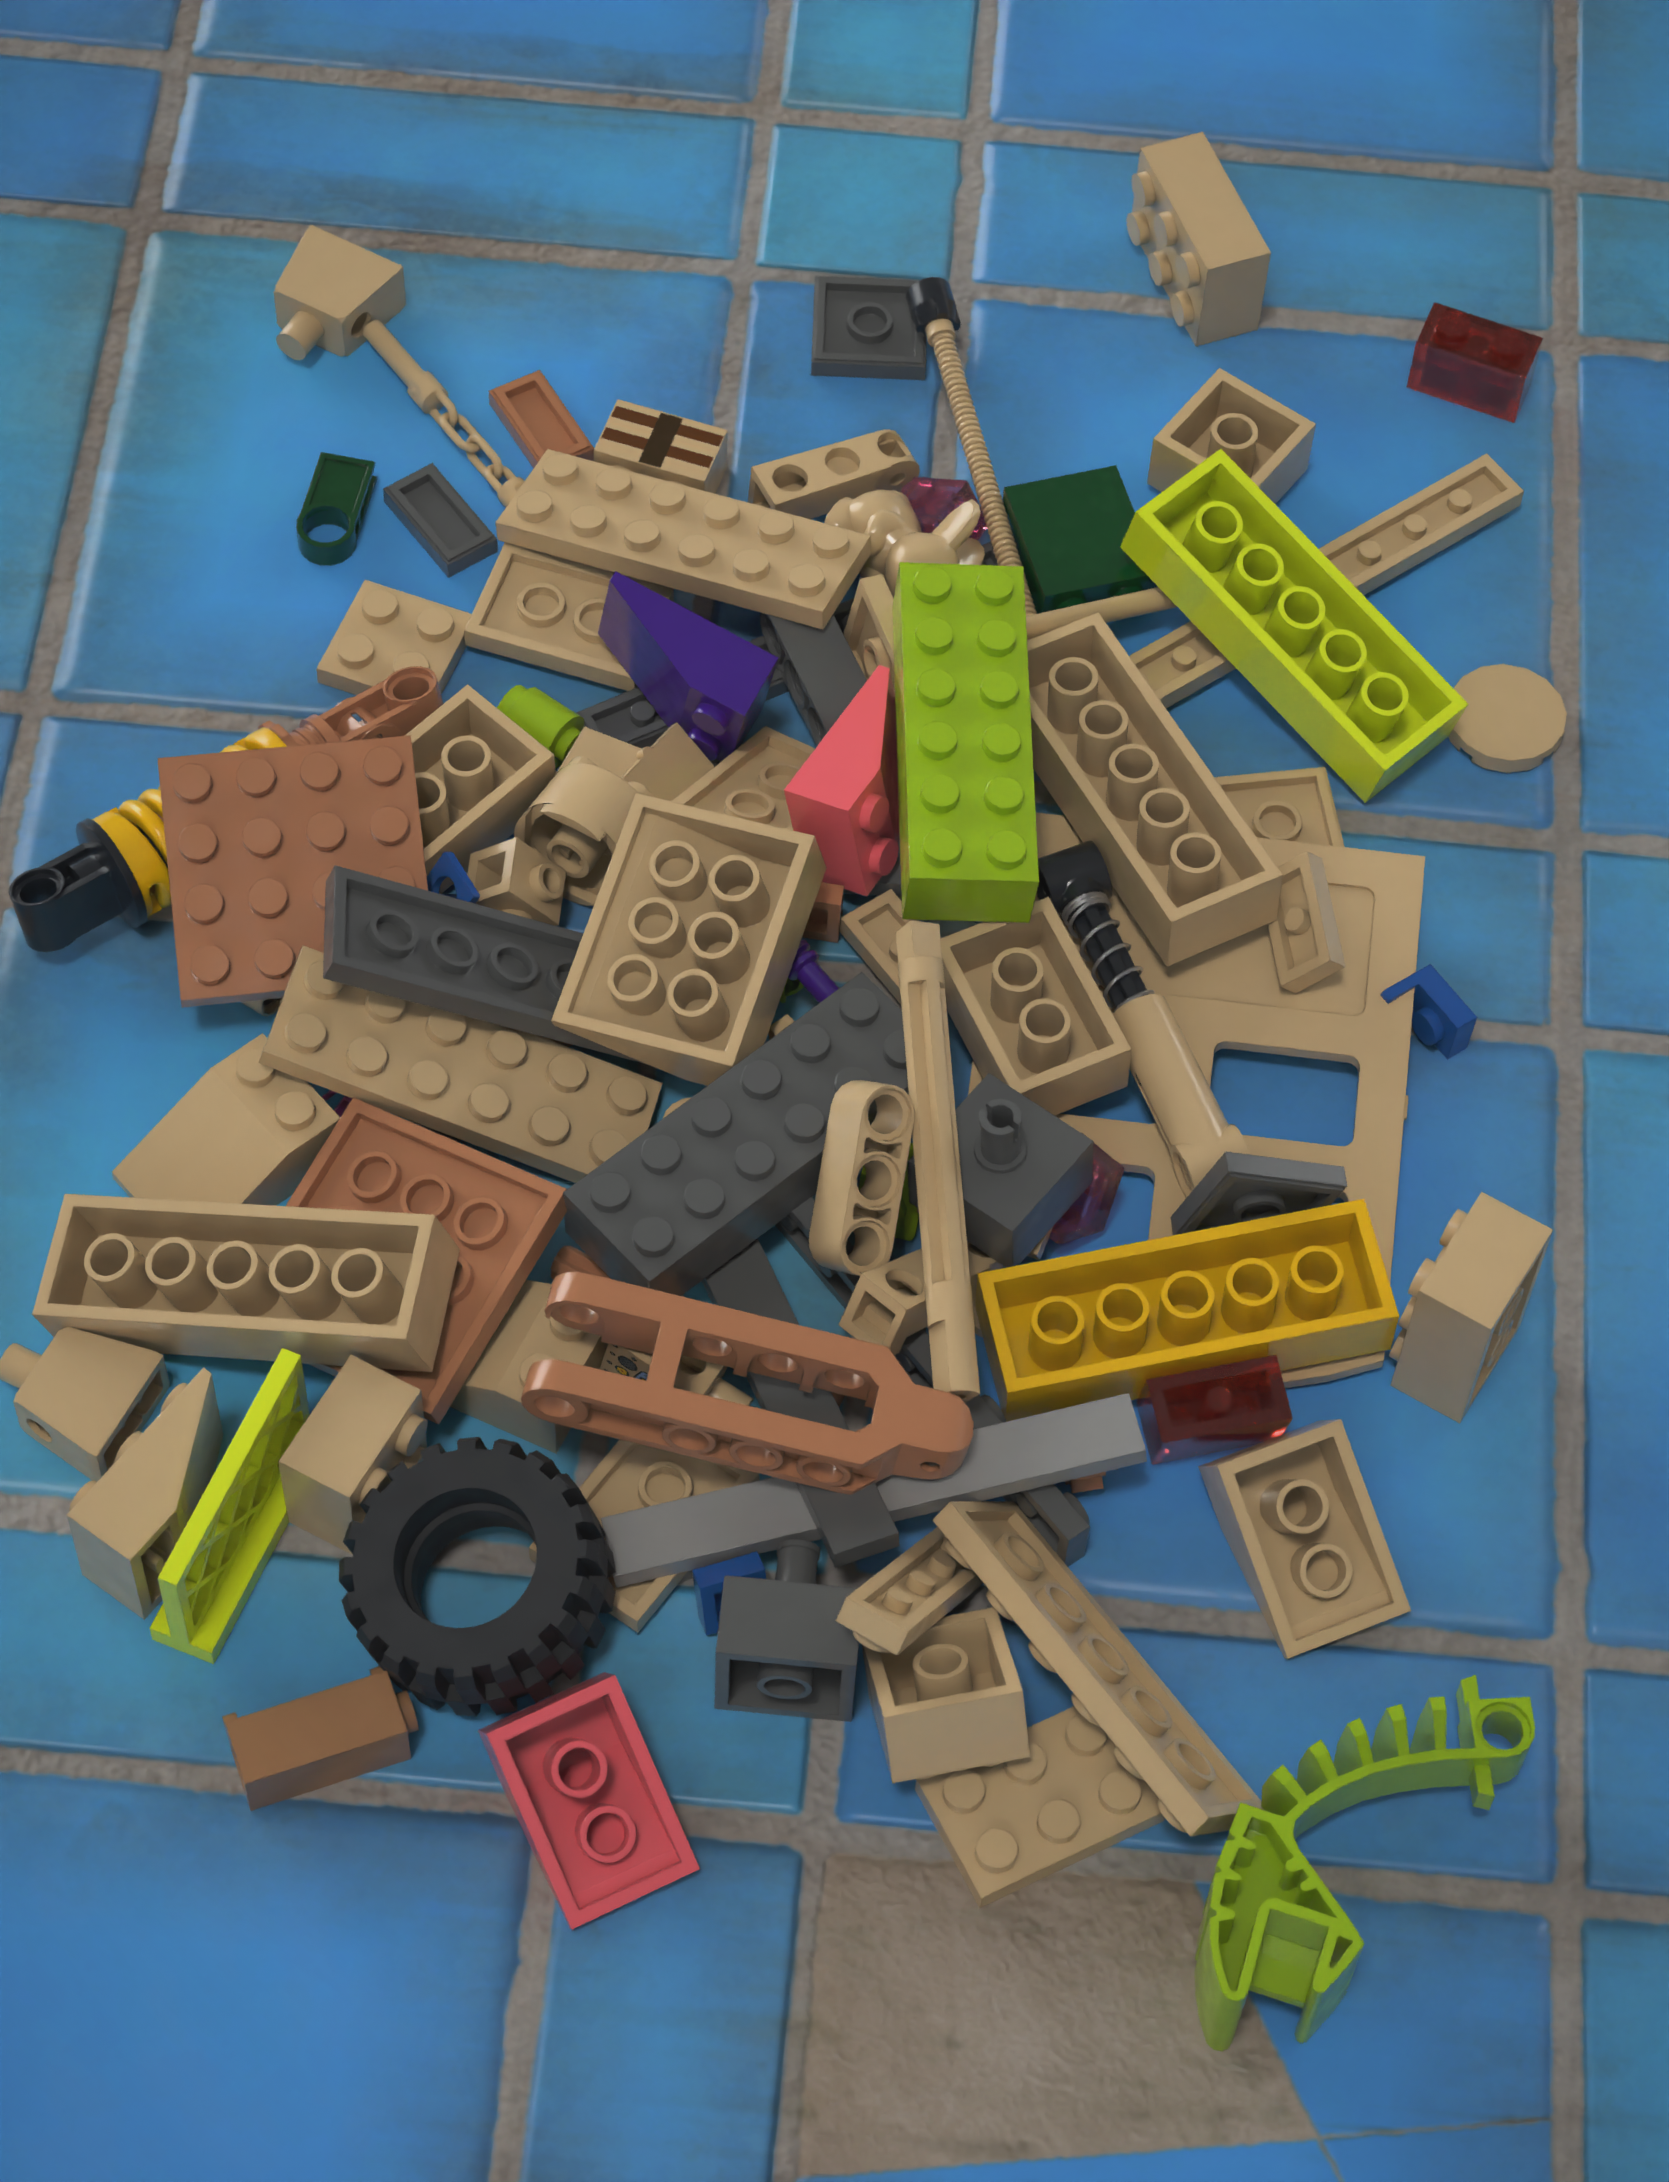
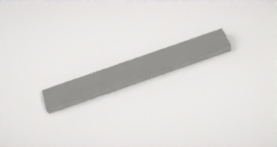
[601,1393,1147,1588]

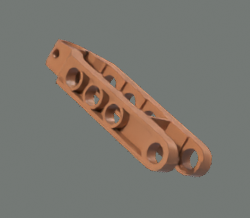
[521,1272,973,1495]

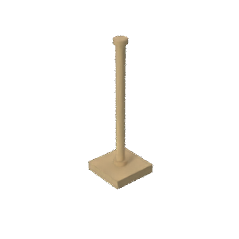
[843,574,1177,692]

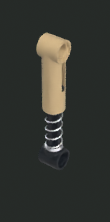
[1036,841,1251,1198]

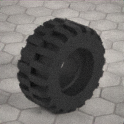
[339,1437,616,1717]

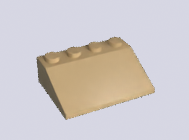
[551,793,827,1086]

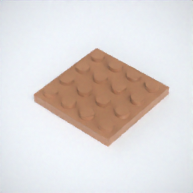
[157,735,428,1008]
[286,1097,567,1424]

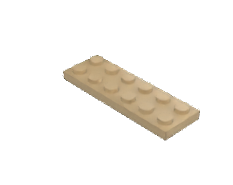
[495,449,871,630]
[258,945,663,1183]
[933,1501,1264,1836]

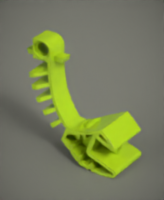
[1195,1675,1535,2051]

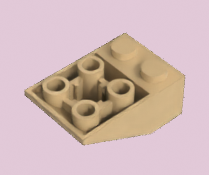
[67,1367,223,1620]

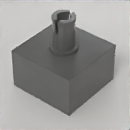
[907,1073,1094,1267]
[714,1539,859,1722]

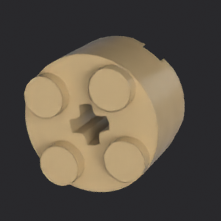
[514,756,654,906]

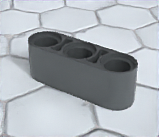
[760,612,867,746]

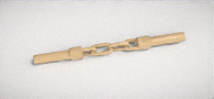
[363,320,524,508]

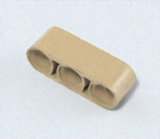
[809,1080,914,1276]

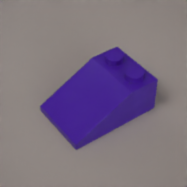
[598,571,779,761]

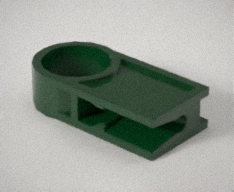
[296,452,377,566]

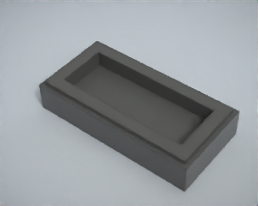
[383,463,498,578]

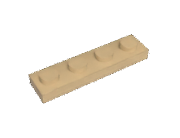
[836,1527,983,1655]

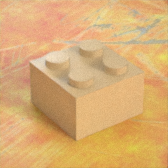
[1147,368,1316,504]
[278,1355,428,1555]
[862,1607,1030,1783]

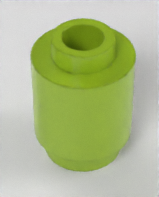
[497,685,585,768]

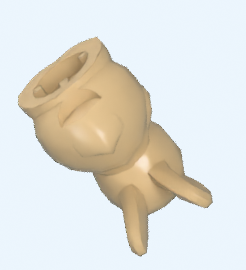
[824,489,985,599]

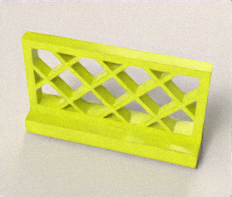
[149,1348,310,1664]

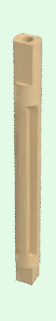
[895,920,980,1403]

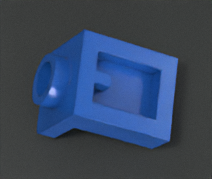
[1381,964,1477,1060]

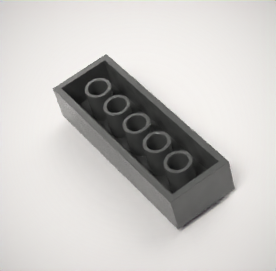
[563,972,909,1296]

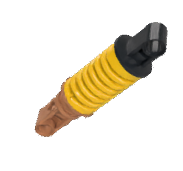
[9,666,443,952]

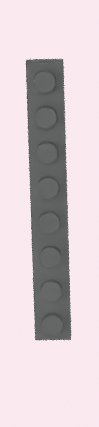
[775,1197,1090,1567]

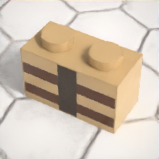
[593,399,728,494]

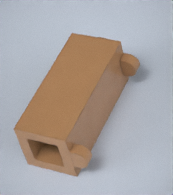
[222,1666,419,1811]

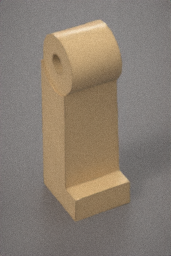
[748,429,920,519]
[839,1241,1004,1355]

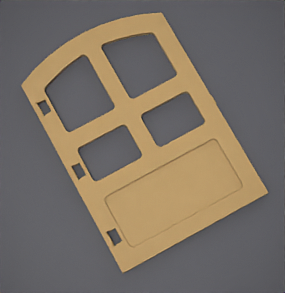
[968,812,1425,1393]

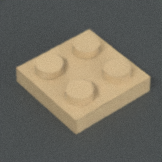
[316,580,472,695]

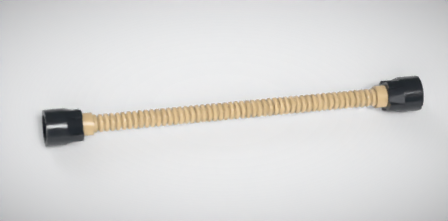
[906,277,1037,616]

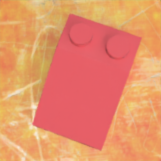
[784,665,900,896]
[478,1672,700,1929]

